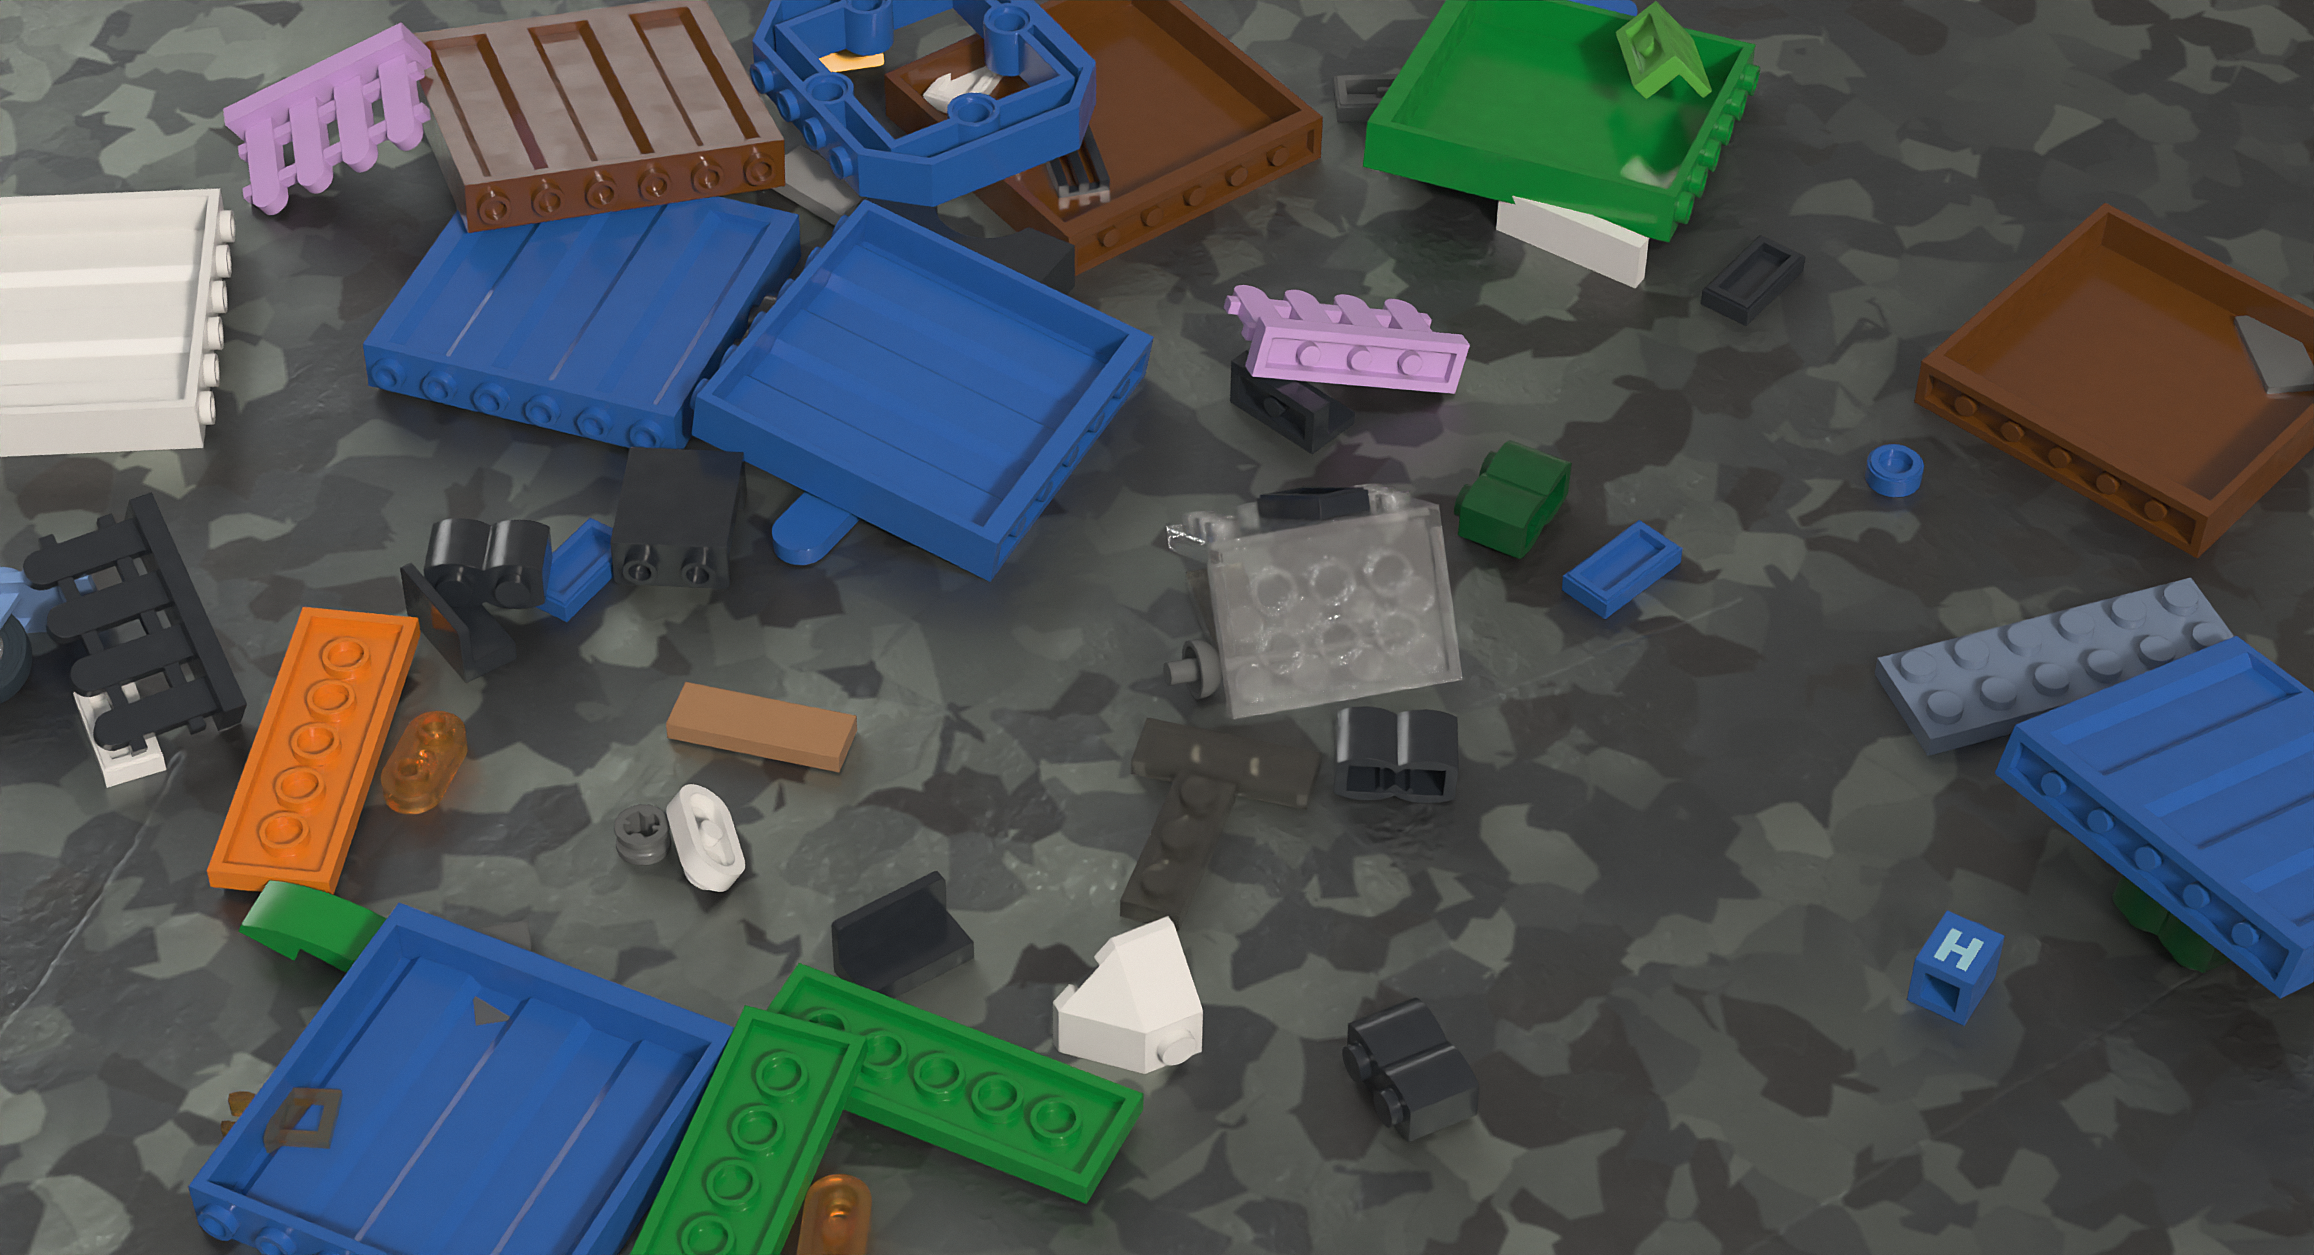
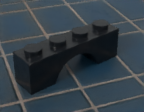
[866,197,1075,295]

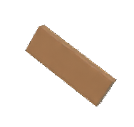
[666,682,857,772]

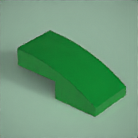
[238,880,387,973]

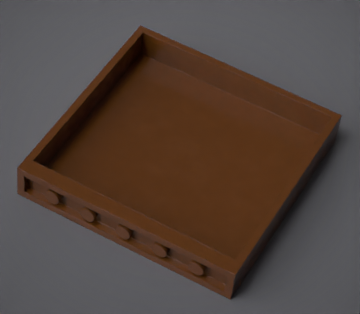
[884,0,1323,276]
[1914,203,2314,559]

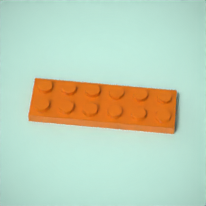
[207,607,421,895]

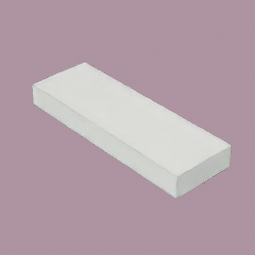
[1496,196,1649,288]

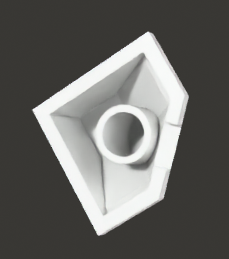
[1053,916,1203,1074]

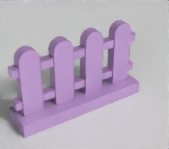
[223,23,432,215]
[1224,285,1470,394]

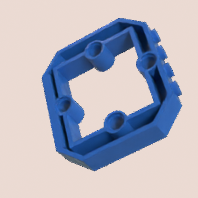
[750,0,1096,207]

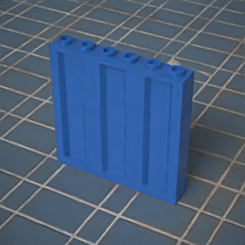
[363,196,801,449]
[690,199,1154,582]
[1994,636,2314,999]
[188,903,735,1255]

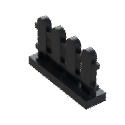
[22,492,247,757]

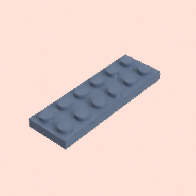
[1875,578,2234,756]

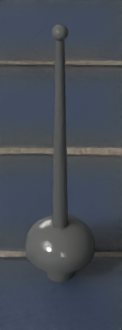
[1163,629,1402,699]

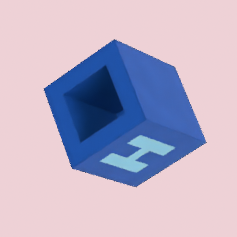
[1907,910,2005,1026]

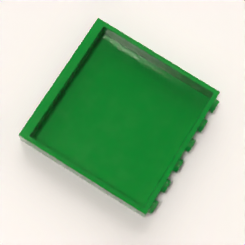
[1363,0,1760,242]

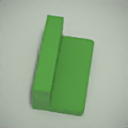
[1616,1,1712,99]

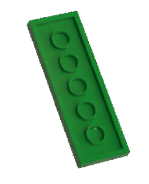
[766,963,1144,1204]
[630,1005,869,1255]

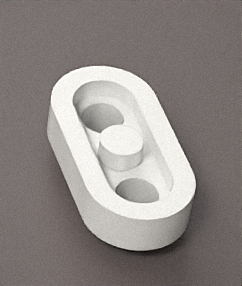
[666,784,745,892]

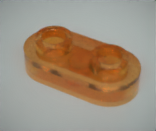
[381,711,468,814]
[797,1174,873,1255]

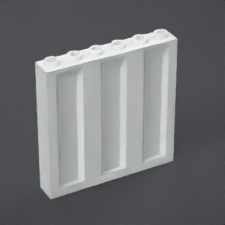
[0,189,235,457]

